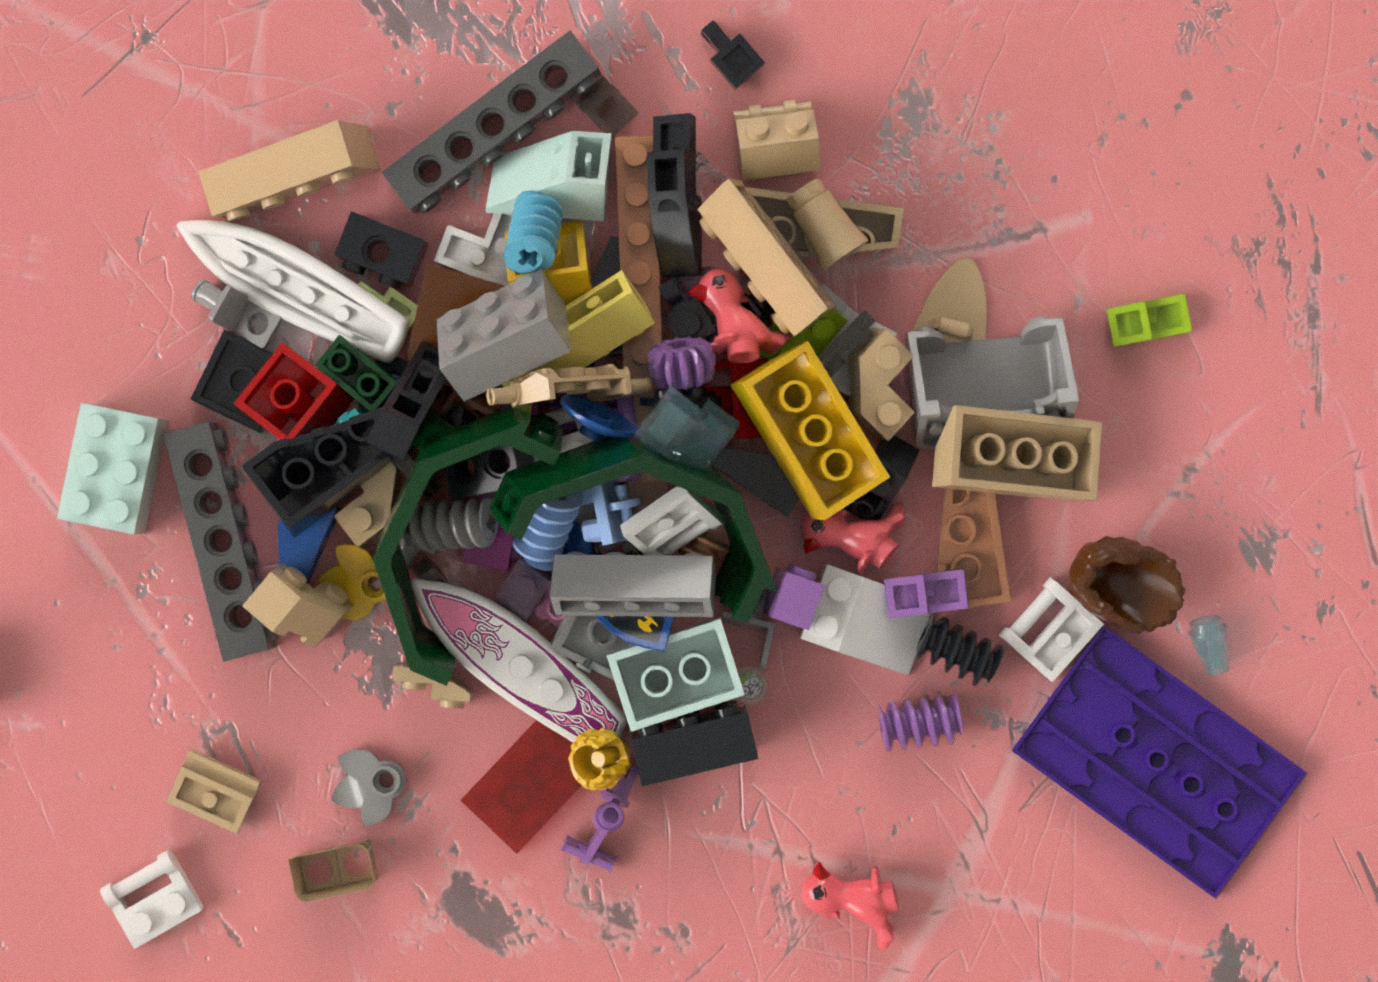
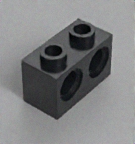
[444,446,534,500]

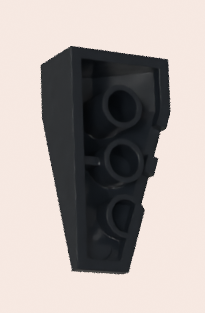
[242,407,420,538]

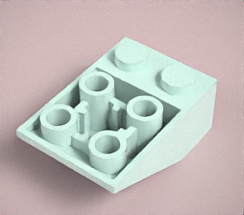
[486,131,611,221]

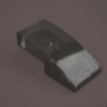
[558,74,639,139]

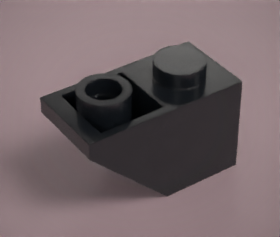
[843,436,920,520]

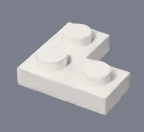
[434,213,512,286]

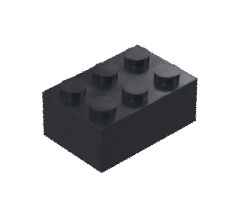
[631,701,759,786]

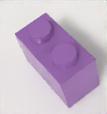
[763,564,825,630]

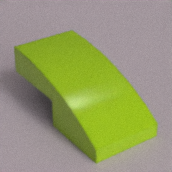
[1106,293,1193,347]

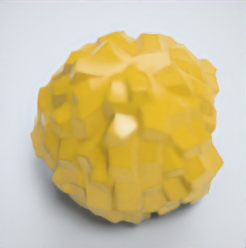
[568,728,630,791]

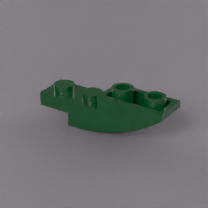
[315,335,454,451]

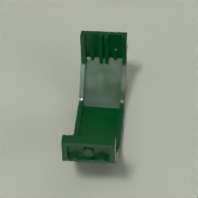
[373,403,563,686]
[489,436,778,623]

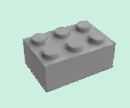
[437,269,571,401]

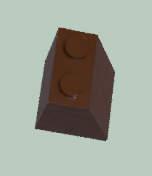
[406,263,505,360]

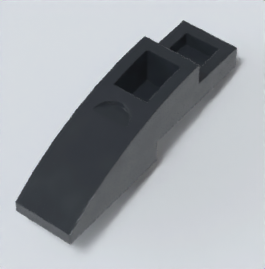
[647,113,702,278]

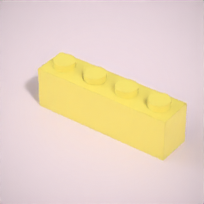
[502,270,655,387]

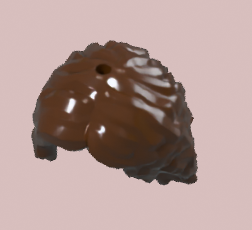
[1069,536,1186,634]

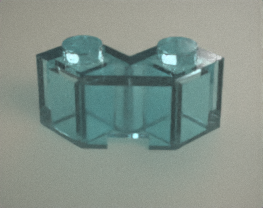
[635,386,740,470]

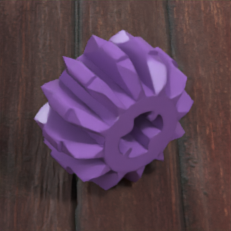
[647,336,716,391]

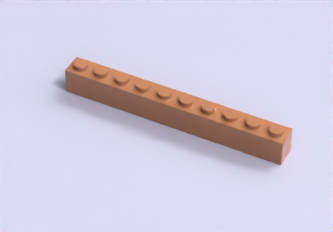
[615,135,668,516]

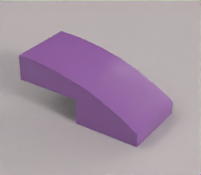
[884,569,969,619]

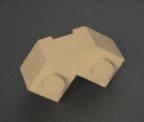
[848,327,915,441]
[334,458,402,547]
[242,563,354,648]

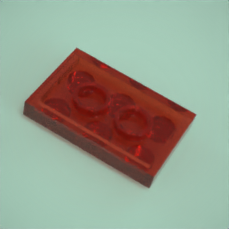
[460,720,582,854]

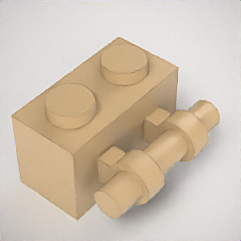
[733,99,820,181]

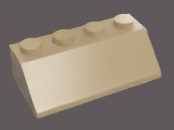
[697,178,836,337]
[932,405,1102,502]

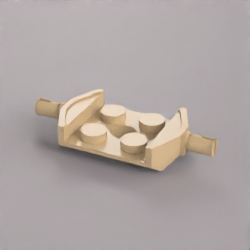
[486,364,652,409]

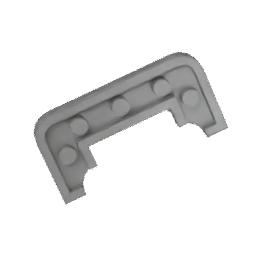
[906,316,1079,449]

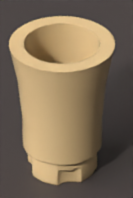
[786,178,869,271]

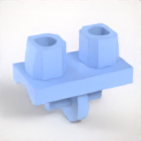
[579,480,642,546]

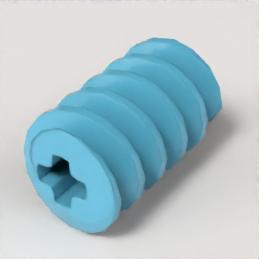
[503,190,563,274]

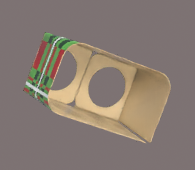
[288,840,378,902]

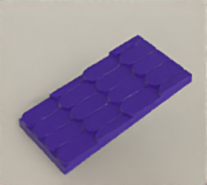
[1011,625,1307,899]

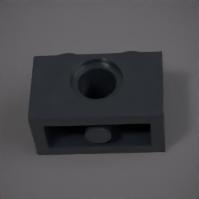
[334,211,429,290]

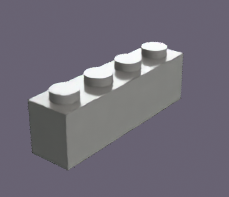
[550,552,716,617]

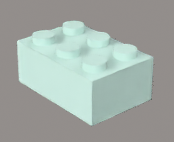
[57,403,169,535]
[606,616,745,732]

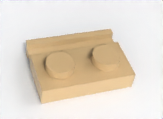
[166,749,263,834]

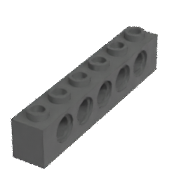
[382,30,601,214]
[163,422,278,662]

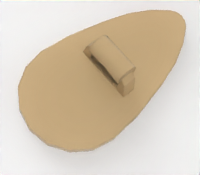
[907,258,987,366]

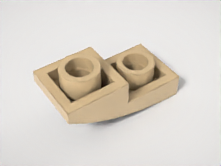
[393,663,474,708]

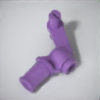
[561,765,639,872]

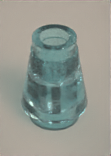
[1188,615,1230,675]

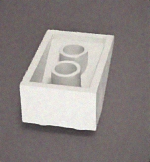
[799,563,931,675]

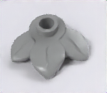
[331,749,406,826]

